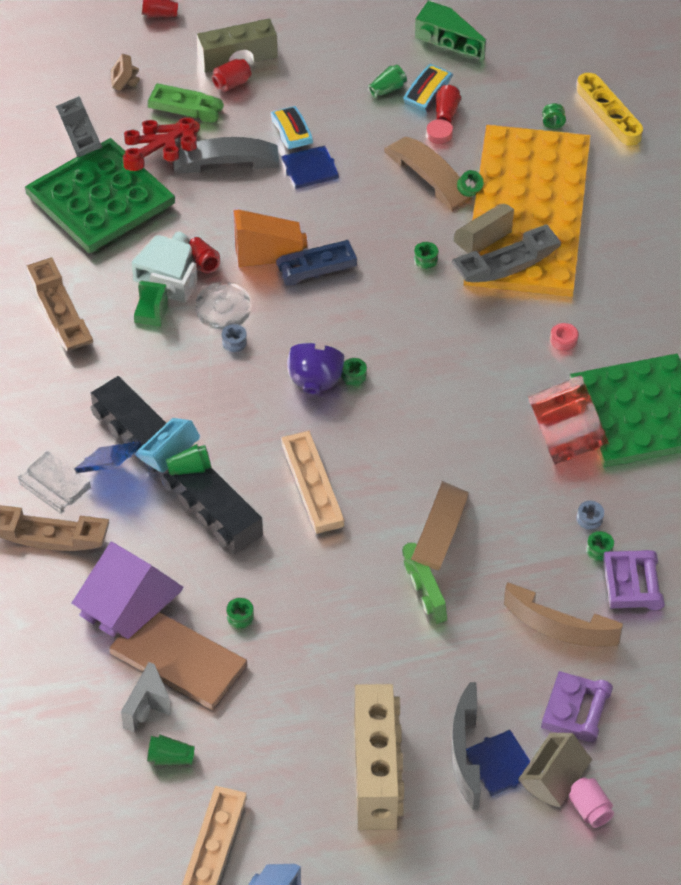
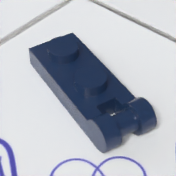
[276,239,357,286]

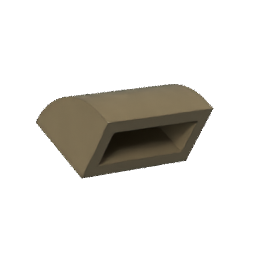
[453,204,514,254]
[518,733,592,807]

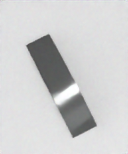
[56,96,102,158]
[173,137,279,174]
[452,224,561,282]
[451,682,481,809]

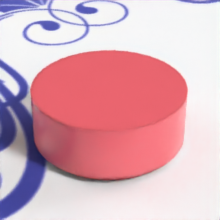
[427,119,453,144]
[550,323,579,351]

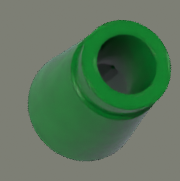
[368,64,407,98]
[166,444,212,476]
[147,734,195,766]

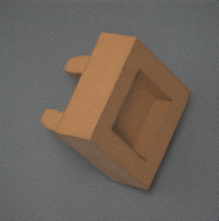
[110,53,140,91]

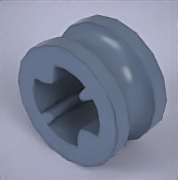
[221,324,247,352]
[576,500,604,530]

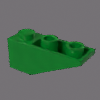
[415,1,486,60]

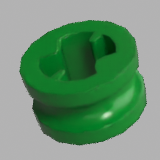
[542,103,566,129]
[457,170,484,197]
[414,242,439,269]
[341,358,367,386]
[586,531,614,562]
[226,598,254,629]

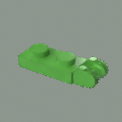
[148,83,224,123]
[402,542,447,624]

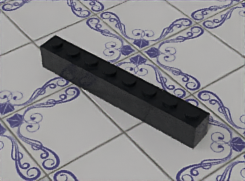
[90,376,263,554]

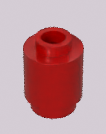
[212,59,252,92]

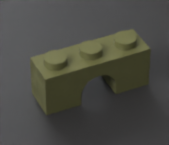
[197,18,278,73]

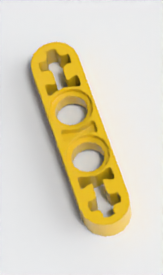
[577,73,643,146]

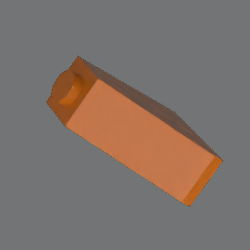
[233,209,308,267]

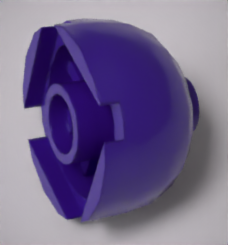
[287,343,344,395]

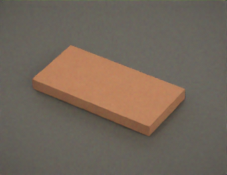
[109,612,247,710]

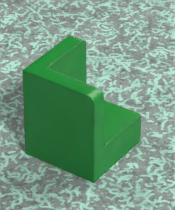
[134,280,168,327]

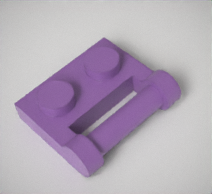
[603,550,665,610]
[541,671,613,742]

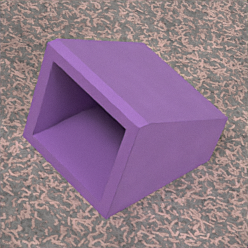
[71,541,184,639]

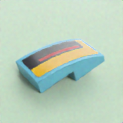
[403,64,453,113]
[271,106,313,149]

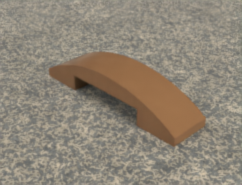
[384,137,472,211]
[26,257,93,351]
[411,481,469,571]
[0,505,110,551]
[504,582,623,647]

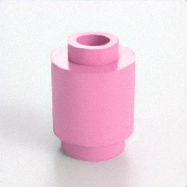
[569,778,614,828]

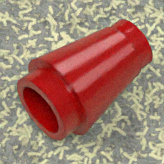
[141,0,178,18]
[436,85,462,123]
[188,237,221,274]

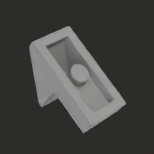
[121,662,171,732]

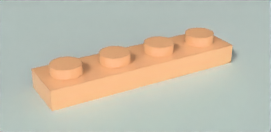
[281,431,344,534]
[182,786,247,885]

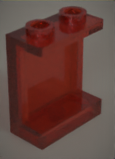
[528,375,609,465]

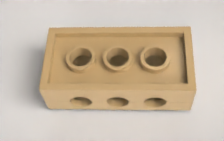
[354,684,404,830]

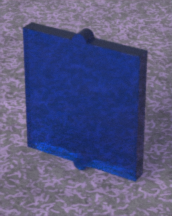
[281,145,339,189]
[74,441,141,474]
[466,729,530,796]

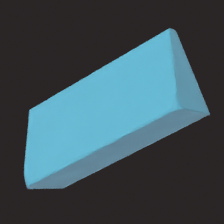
[135,418,200,473]

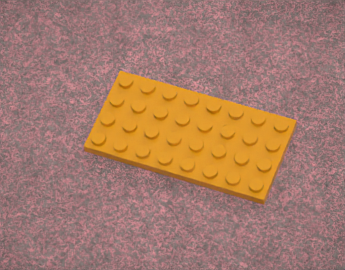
[463,124,590,297]

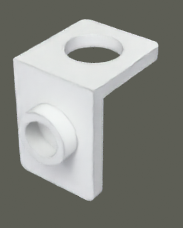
[150,262,197,303]

